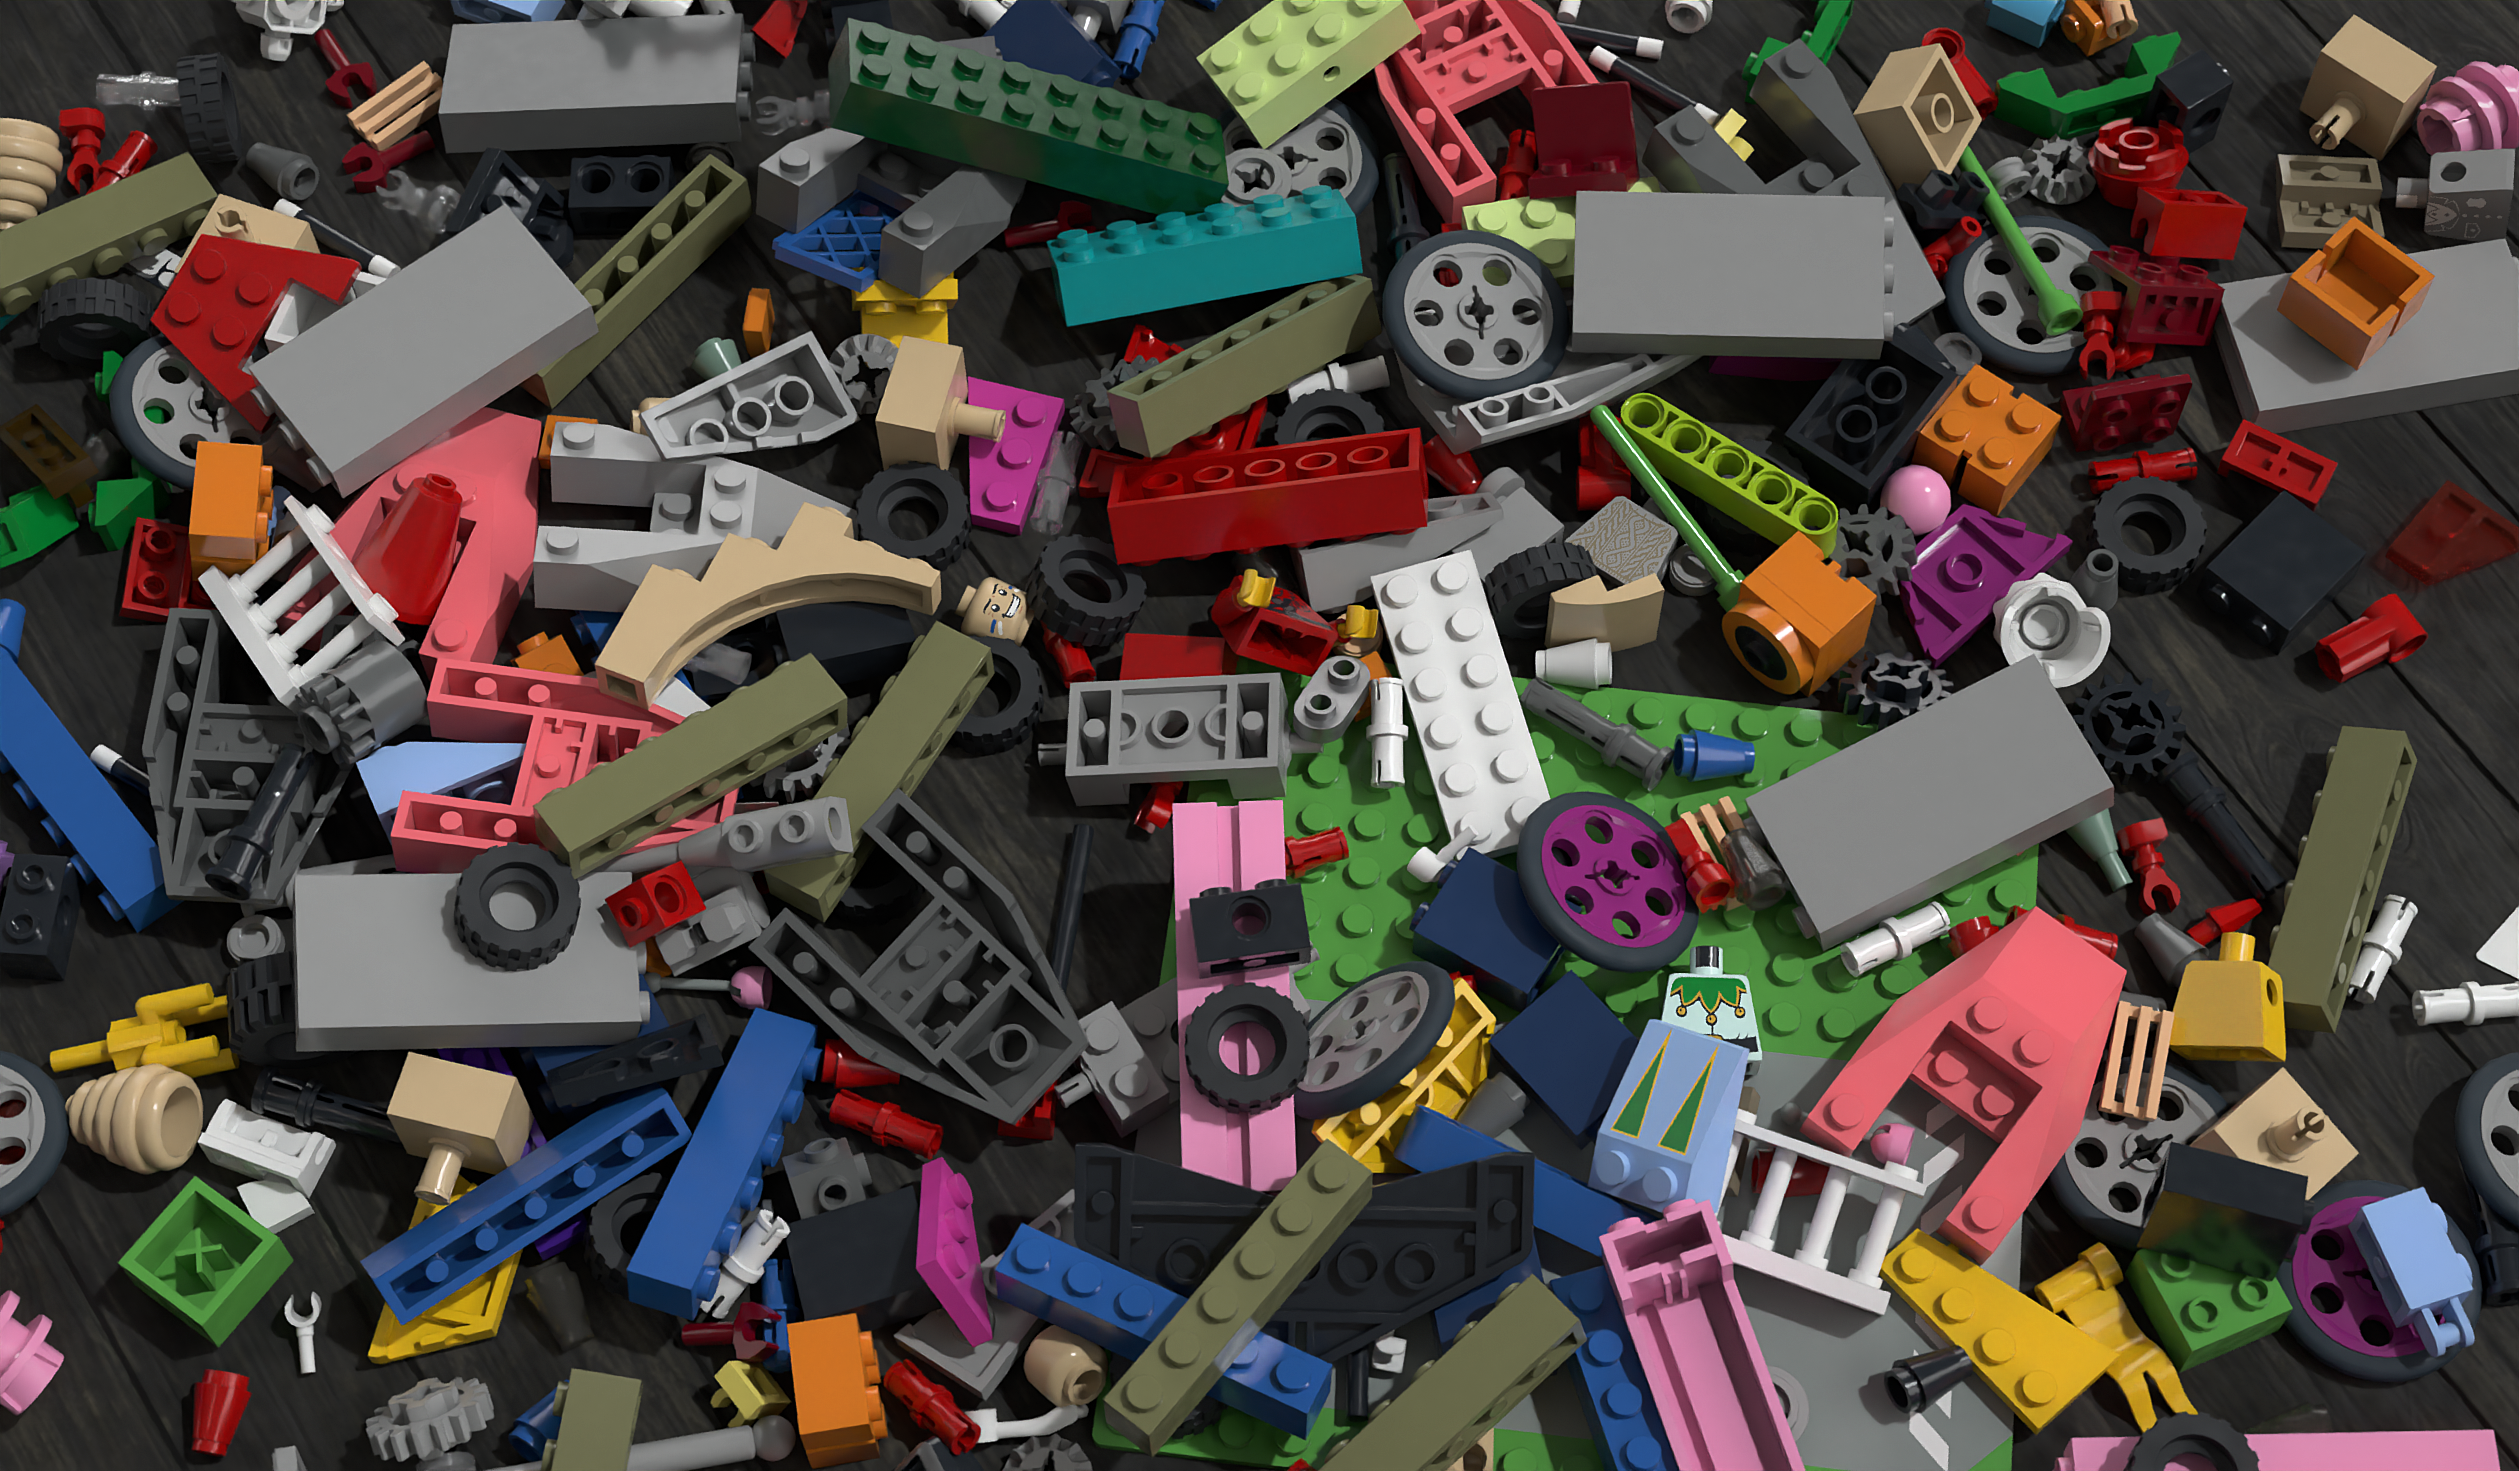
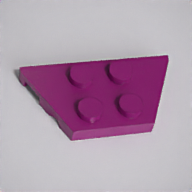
[1897,504,2072,670]

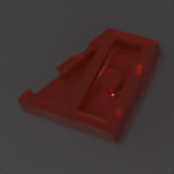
[2385,480,2519,586]

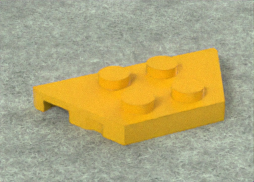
[368,1174,523,1364]

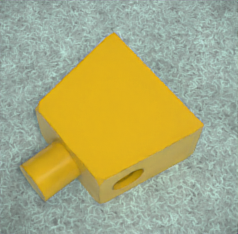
[2169,932,2286,1062]

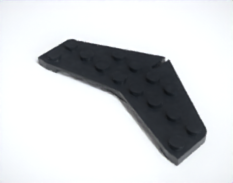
[1074,1142,1535,1363]

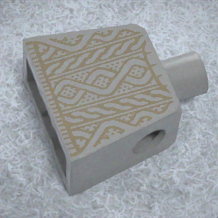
[1565,496,1679,592]

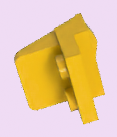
[852,267,958,368]

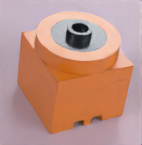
[1722,530,1877,697]

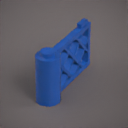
[772,189,903,293]

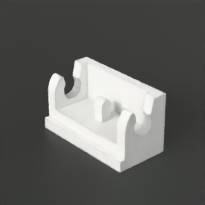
[198,1099,336,1198]

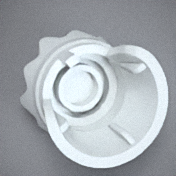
[1993,573,2110,688]

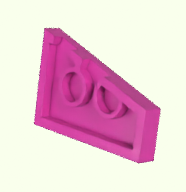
[968,376,1065,536]
[916,1157,993,1348]

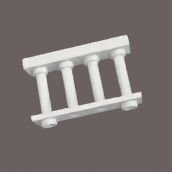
[198,495,406,715]
[1714,1109,1927,1316]

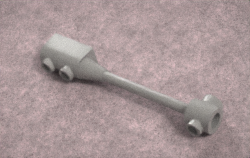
[590,796,854,874]

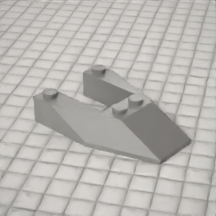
[533,422,859,613]

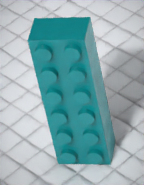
[1047,185,1363,327]

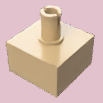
[2299,15,2437,161]
[1853,43,1982,190]
[174,194,320,330]
[875,335,1006,471]
[386,1052,534,1206]
[2189,1067,2359,1200]

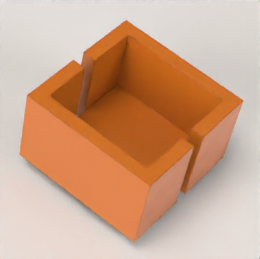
[2277,216,2435,370]
[1911,364,2062,517]
[189,441,274,581]
[787,1313,888,1469]

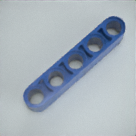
[1393,1104,1661,1258]

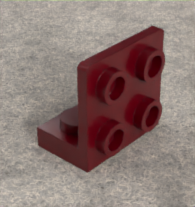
[1528,81,1640,199]
[2087,245,2225,346]
[2059,374,2193,452]

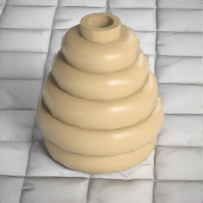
[0,118,63,231]
[65,1063,203,1174]

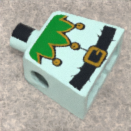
[1660,946,1762,1075]

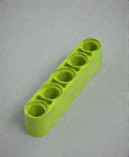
[1621,393,1838,559]

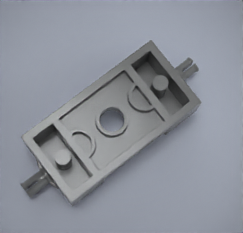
[1038,673,1324,806]
[1054,941,1320,1138]

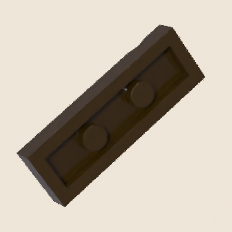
[0,404,99,508]

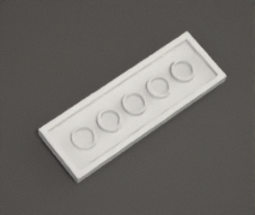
[1370,550,1550,862]

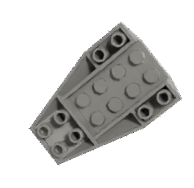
[1394,286,1703,455]

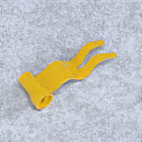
[2034,1242,2198,1433]

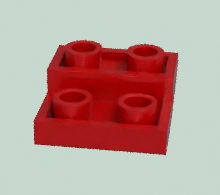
[119,517,218,623]

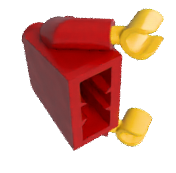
[1211,569,1379,677]

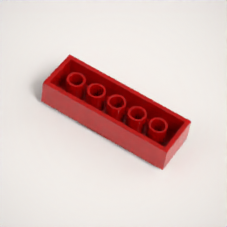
[1107,428,1428,566]

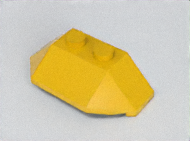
[1311,978,1496,1173]

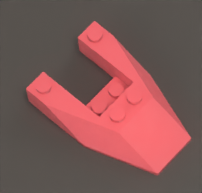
[1373,0,1599,223]
[276,407,543,683]
[390,657,739,874]
[1799,906,2127,1265]

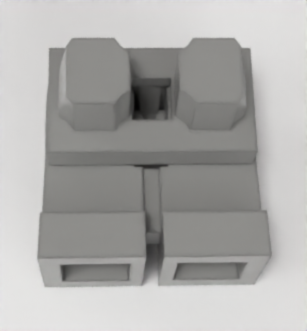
[632,866,770,976]

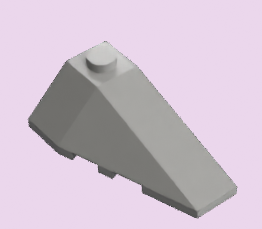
[638,331,861,461]
[1288,492,1504,614]

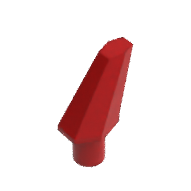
[2186,898,2263,946]

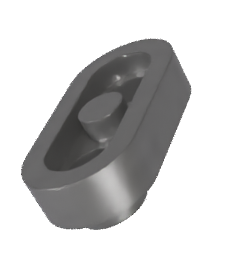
[1293,656,1370,744]

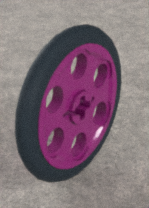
[1516,791,1699,973]
[2275,1180,2483,1382]

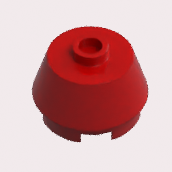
[2088,118,2189,209]

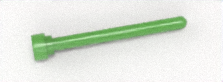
[1957,146,2083,336]
[1590,405,1750,612]

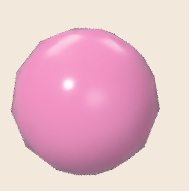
[1880,465,1951,537]

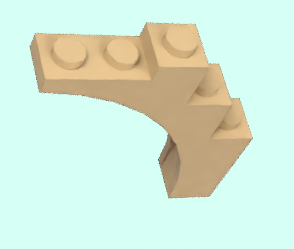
[595,502,941,710]

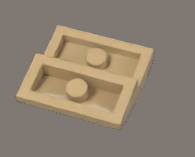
[1545,573,1664,652]

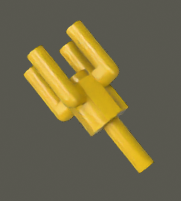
[50,983,239,1078]

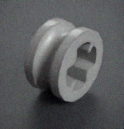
[1986,157,2033,204]

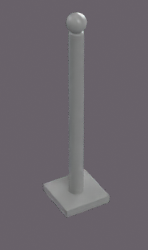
[272,1415,796,1471]

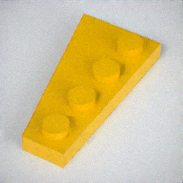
[1879,1228,2120,1435]

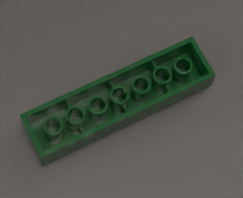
[828,18,1229,216]

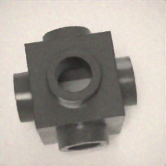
[782,1137,873,1220]

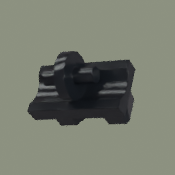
[1895,169,1990,245]

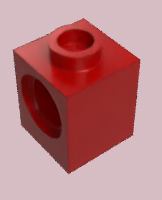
[605,860,707,948]

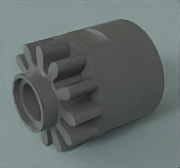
[295,640,428,766]

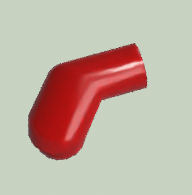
[1923,216,1982,281]
[2104,337,2156,372]

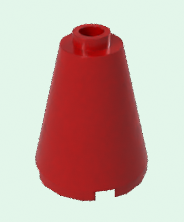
[352,473,463,625]

